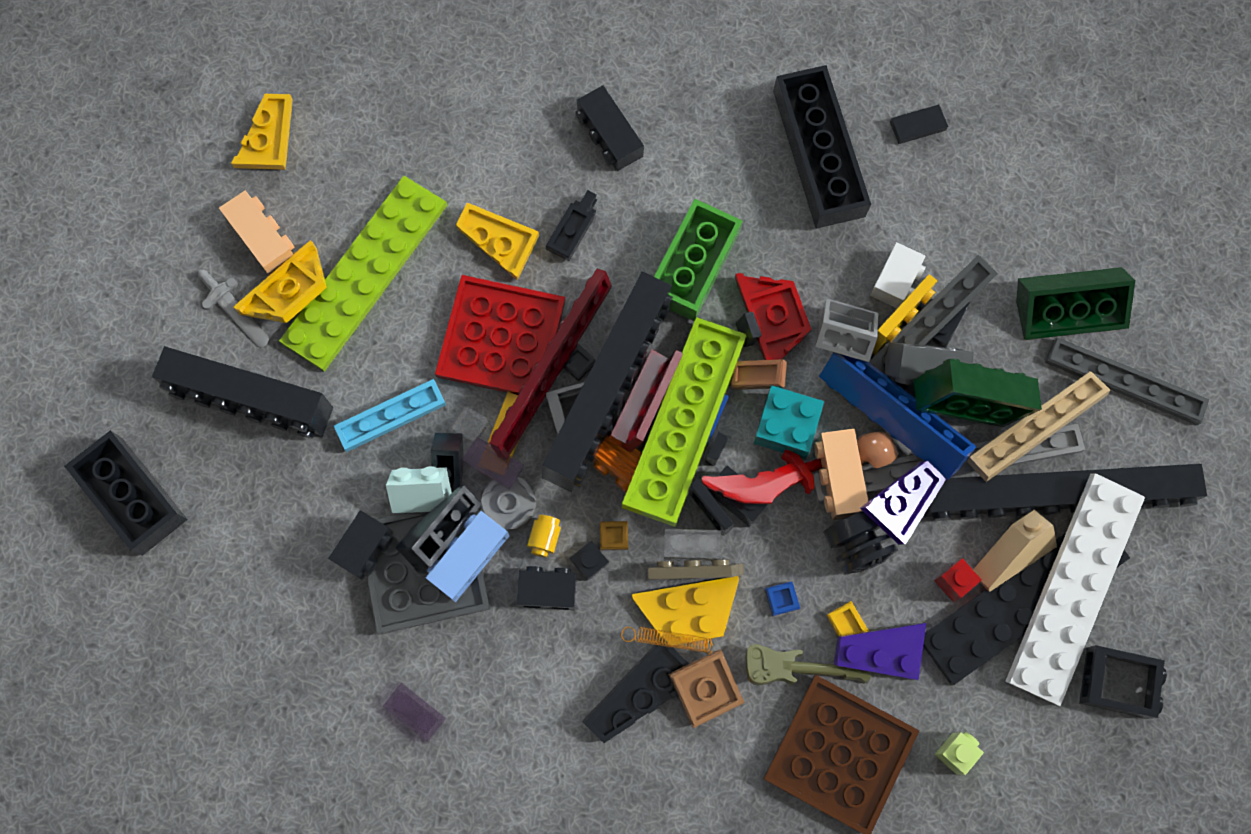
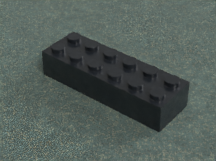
[773,65,871,229]
[152,346,333,439]

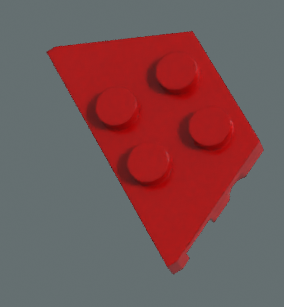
[735,273,811,360]

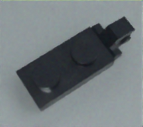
[546,190,597,261]

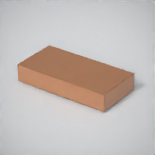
[731,359,787,390]

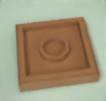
[668,649,745,728]

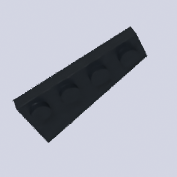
[582,638,689,743]

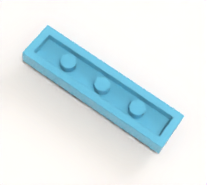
[334,379,446,452]

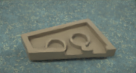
[648,559,744,579]

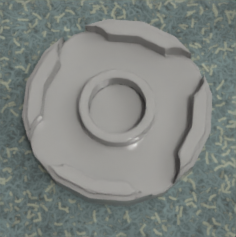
[481,476,536,531]

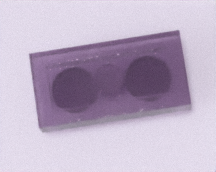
[383,683,447,742]

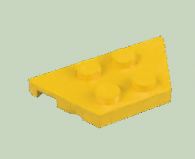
[233,240,327,323]
[632,576,739,646]

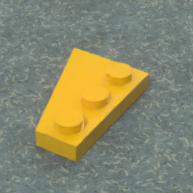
[231,94,293,170]
[456,203,539,281]
[872,274,937,355]

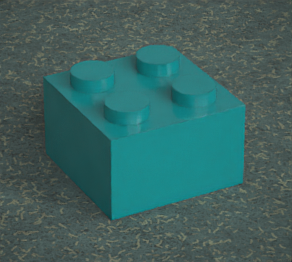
[753,385,824,459]

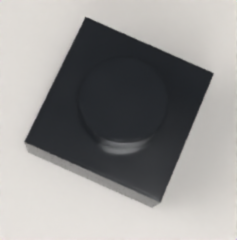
[570,540,609,581]

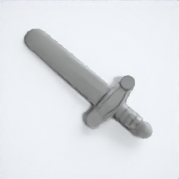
[198,270,269,347]

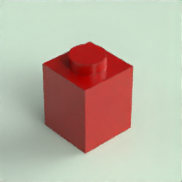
[934,558,982,602]

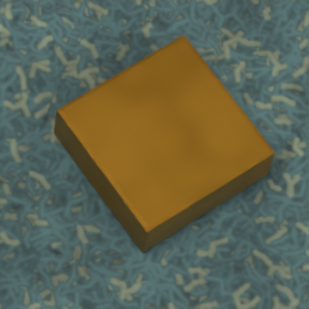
[600,521,628,551]

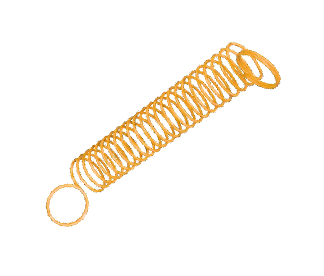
[621,627,713,654]

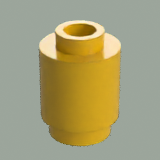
[527,514,561,558]

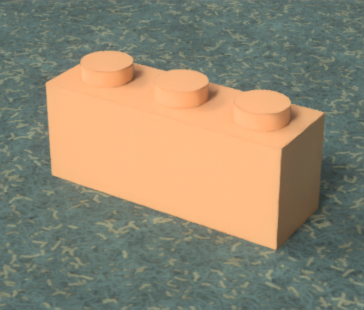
[219,190,295,275]
[814,429,868,520]

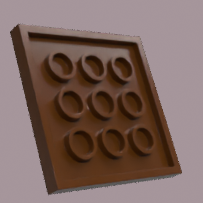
[763,675,920,834]

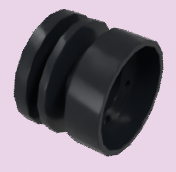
[823,511,899,575]

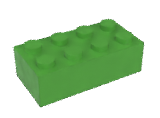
[654,199,743,321]

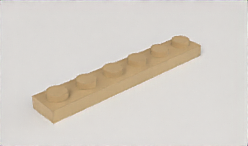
[967,371,1110,482]

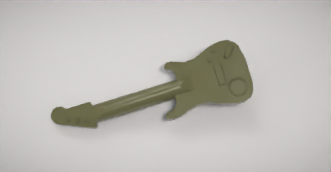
[745,644,871,686]

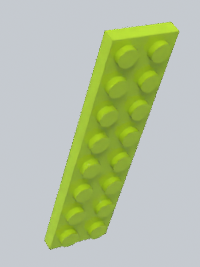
[279,176,448,372]
[622,317,746,527]

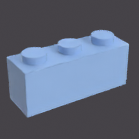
[426,511,509,602]

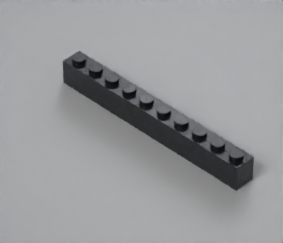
[924,464,1207,521]

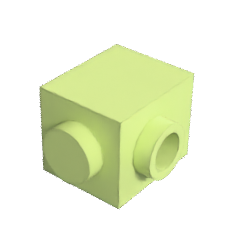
[934,732,984,775]

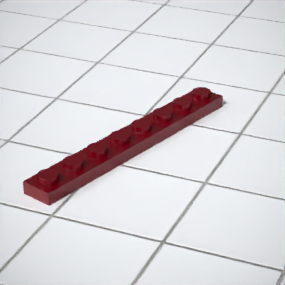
[489,268,612,460]

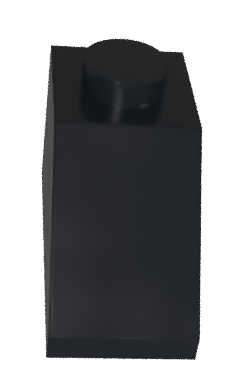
[431,433,464,493]

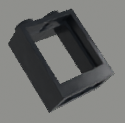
[1079,645,1167,719]

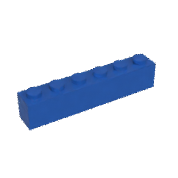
[818,352,977,480]

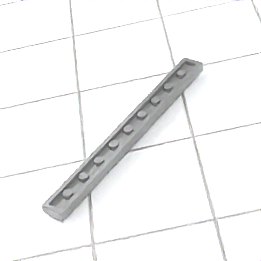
[813,424,1085,503]

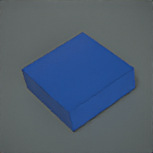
[765,581,800,617]

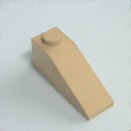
[973,510,1057,592]

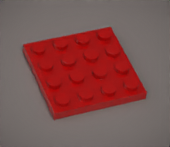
[435,275,566,395]

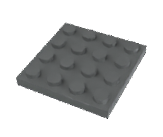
[367,512,490,635]

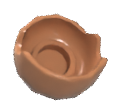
[857,431,899,468]

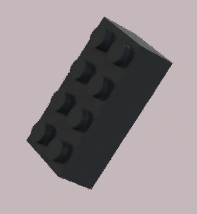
[64,430,188,556]

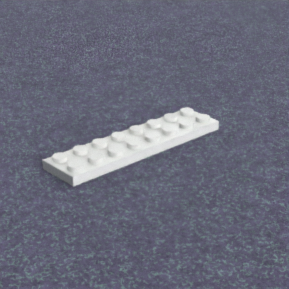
[1005,474,1145,706]

